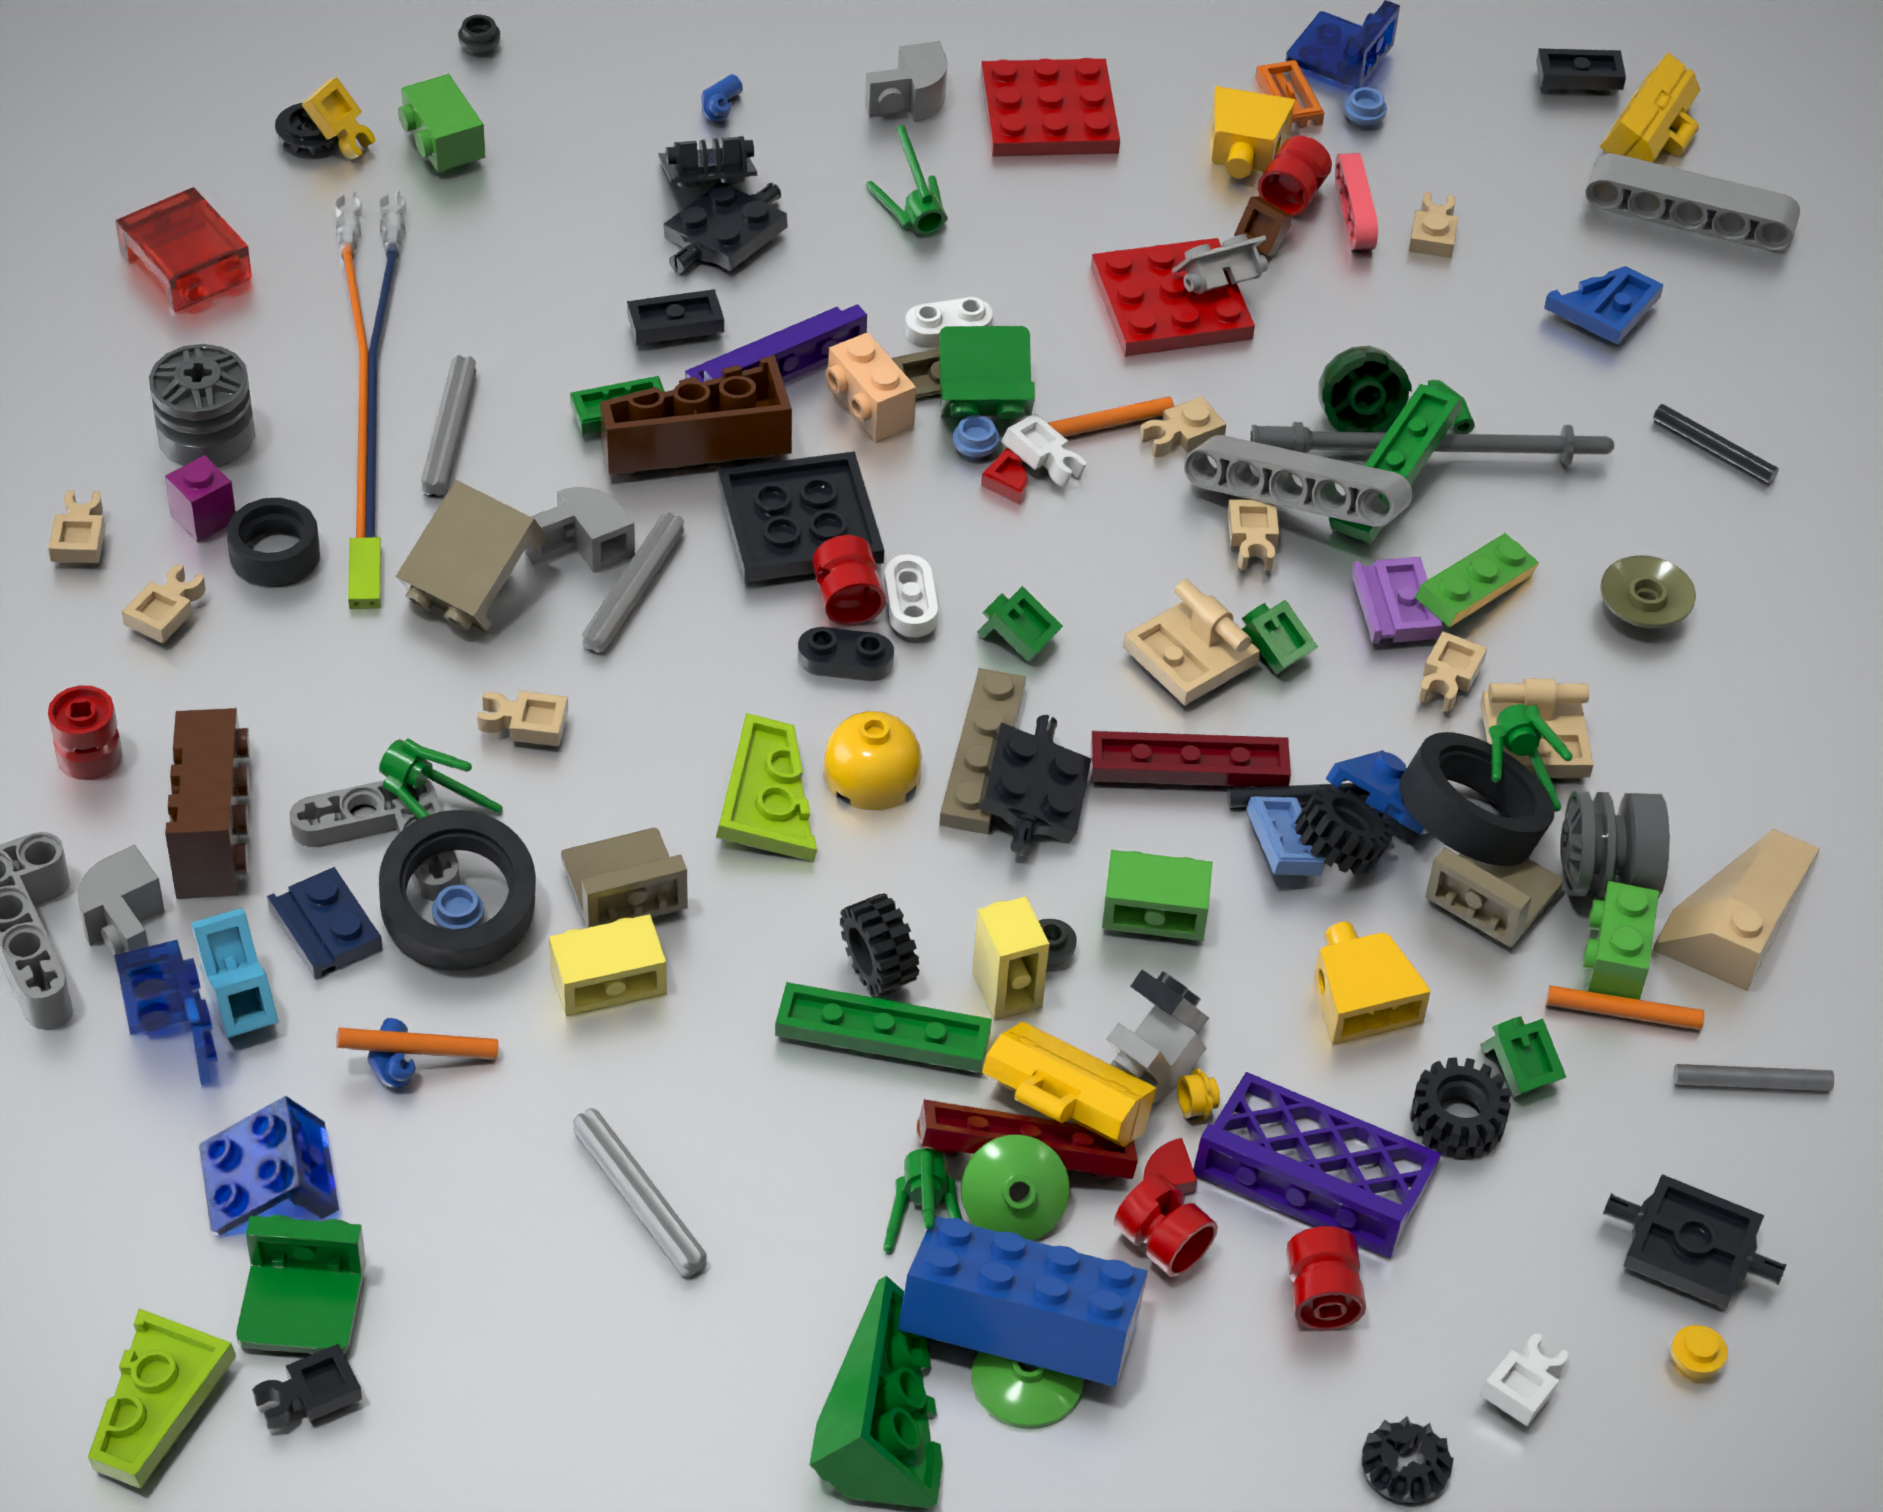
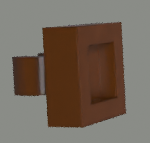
[1234,196,1293,256]

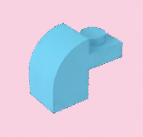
[191,908,279,1038]

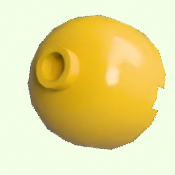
[823,711,922,810]

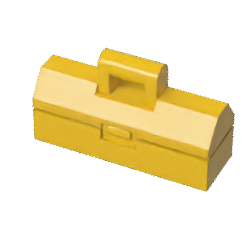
[1599,52,1700,163]
[982,1021,1157,1147]

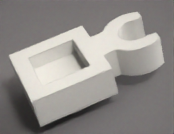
[1001,413,1087,487]
[1480,1333,1568,1426]

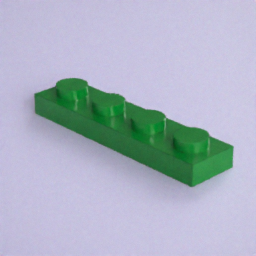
[1329,384,1462,544]
[775,982,992,1073]

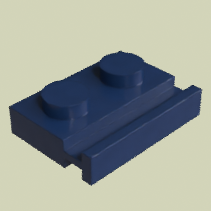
[267,867,383,979]

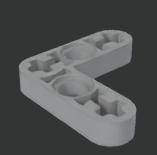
[290,780,460,901]

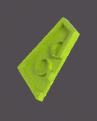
[716,713,817,862]
[88,1308,236,1489]

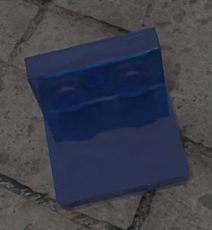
[1285,0,1400,89]
[114,940,218,1086]
[199,1096,339,1235]

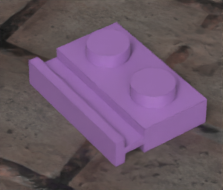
[1352,557,1442,644]

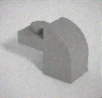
[865,41,947,122]
[525,487,635,572]
[78,844,164,971]
[1106,1005,1207,1103]

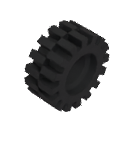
[1295,784,1394,875]
[840,893,920,995]
[1410,1057,1511,1160]

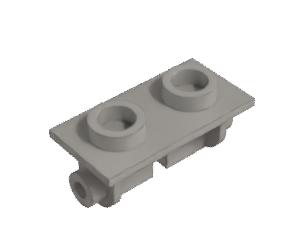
[1172,234,1268,294]

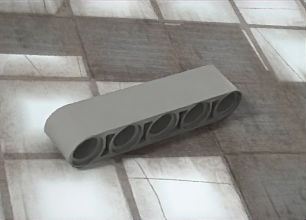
[1585,153,1800,251]
[1184,435,1413,527]

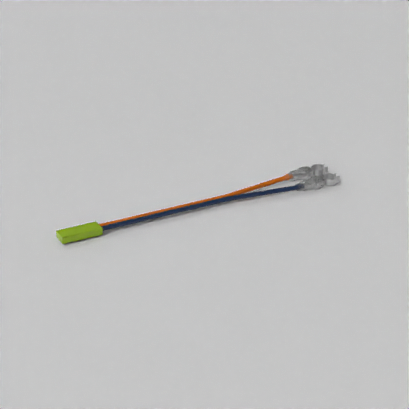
[335,191,407,609]

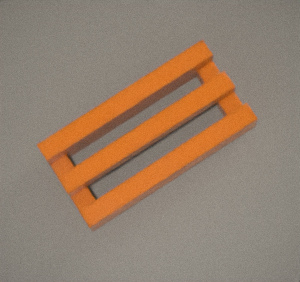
[1255,60,1324,128]

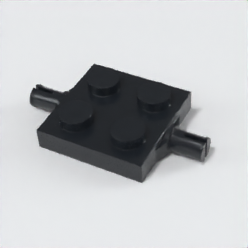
[663,182,788,273]
[978,715,1091,855]
[1603,1174,1787,1309]

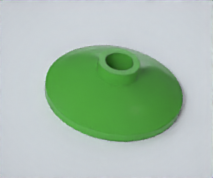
[961,1134,1069,1241]
[971,1351,1083,1429]

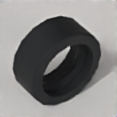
[227,497,320,587]

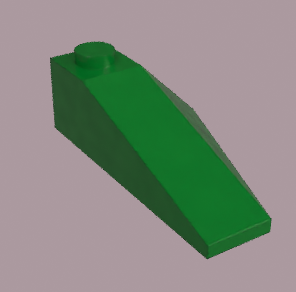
[809,1275,943,1508]

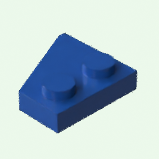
[1544,266,1664,345]
[1325,750,1428,835]

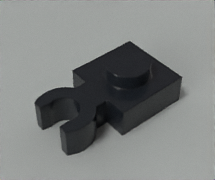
[252,1344,362,1430]

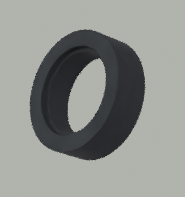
[1399,732,1555,866]
[379,810,536,970]

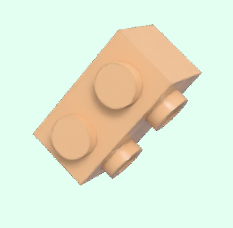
[825,332,916,443]

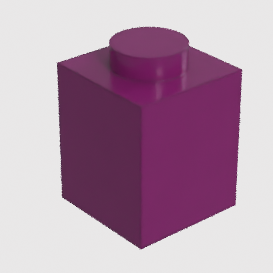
[165,455,236,542]

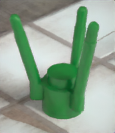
[866,125,948,235]
[1488,704,1573,812]
[379,738,503,819]
[883,1148,963,1253]

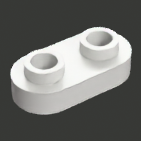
[905,297,993,348]
[884,554,938,637]

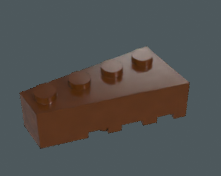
[600,355,792,474]
[165,708,250,899]

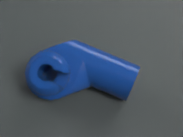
[701,74,743,122]
[367,1018,416,1088]

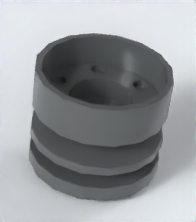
[149,344,255,467]
[1560,791,1670,898]

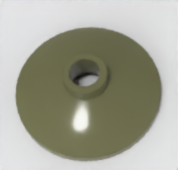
[1600,555,1696,628]

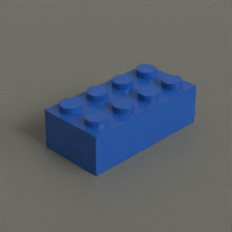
[898,1215,1148,1387]

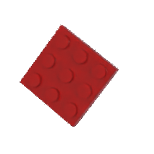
[981,58,1120,156]
[1091,238,1255,356]

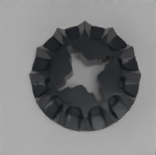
[275,103,339,154]
[1361,1416,1454,1503]

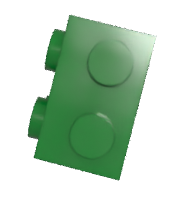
[939,326,1035,419]
[236,1215,366,1354]

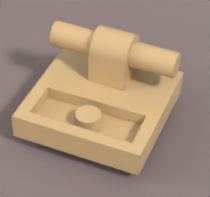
[1123,579,1260,706]
[1480,678,1593,778]

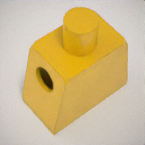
[1210,86,1295,178]
[1314,921,1431,1045]

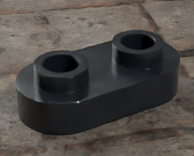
[798,627,894,681]

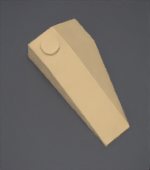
[1653,829,1820,991]

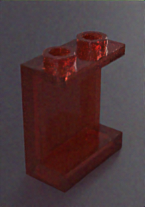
[115,187,252,312]

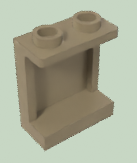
[396,480,548,632]

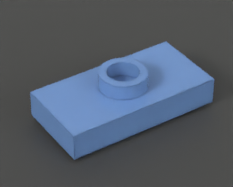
[1246,796,1325,876]

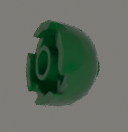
[1318,346,1412,433]

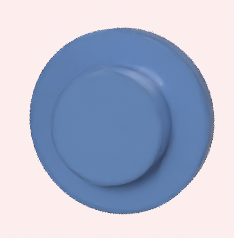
[1344,87,1387,126]
[953,415,999,457]
[432,885,484,930]

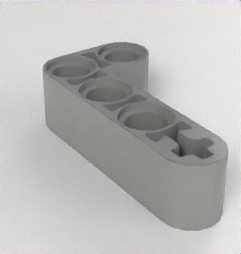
[0,832,73,1030]

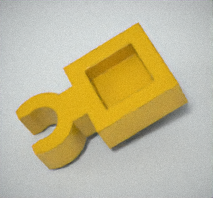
[301,76,376,160]

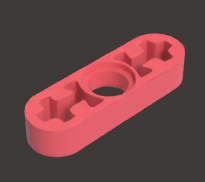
[1335,153,1378,250]

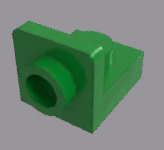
[977,586,1063,662]
[1241,599,1318,675]
[1480,1016,1566,1097]

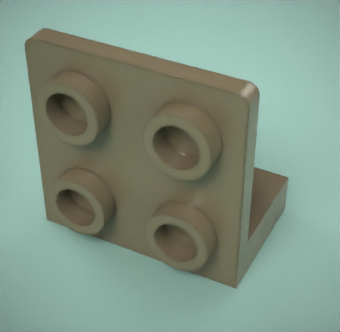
[561,828,688,928]
[1425,847,1564,948]

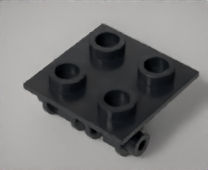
[658,136,758,188]

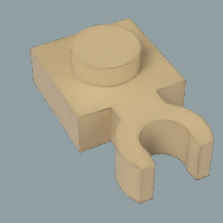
[1409,192,1458,258]
[1140,396,1226,457]
[48,490,105,563]
[1228,500,1279,571]
[122,564,206,643]
[1419,631,1487,712]
[477,691,568,746]

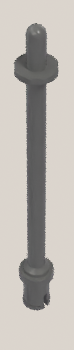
[1250,422,1614,465]

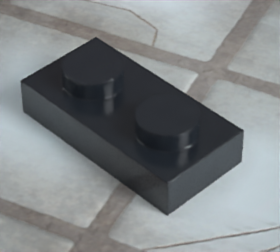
[1536,48,1626,91]
[627,289,724,345]
[1130,969,1209,1034]

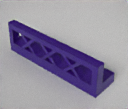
[685,304,867,383]

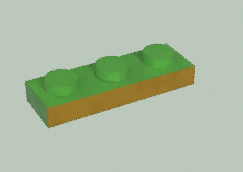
[1415,533,1539,627]

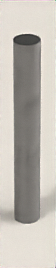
[1673,1064,1834,1091]

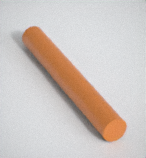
[1047,396,1174,438]
[1546,985,1704,1030]
[336,1027,498,1060]

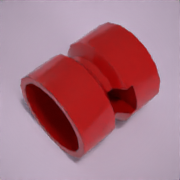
[1257,136,1332,216]
[812,535,886,626]
[47,685,122,780]
[1114,1174,1218,1277]
[1286,1226,1366,1331]

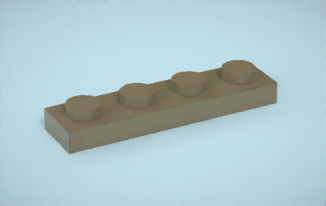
[939,668,1026,835]

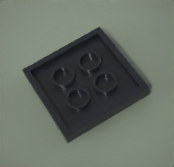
[718,451,885,582]

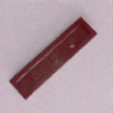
[1090,731,1291,787]
[919,1099,1138,1179]

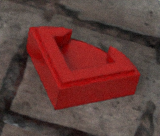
[981,448,1028,505]
[1143,1138,1197,1194]

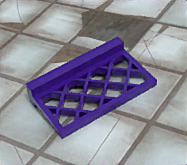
[1193,1072,1442,1259]

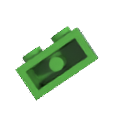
[398,74,486,172]
[1102,850,1213,941]
[1582,881,1659,1000]

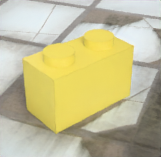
[972,896,1049,1020]
[549,914,667,1016]

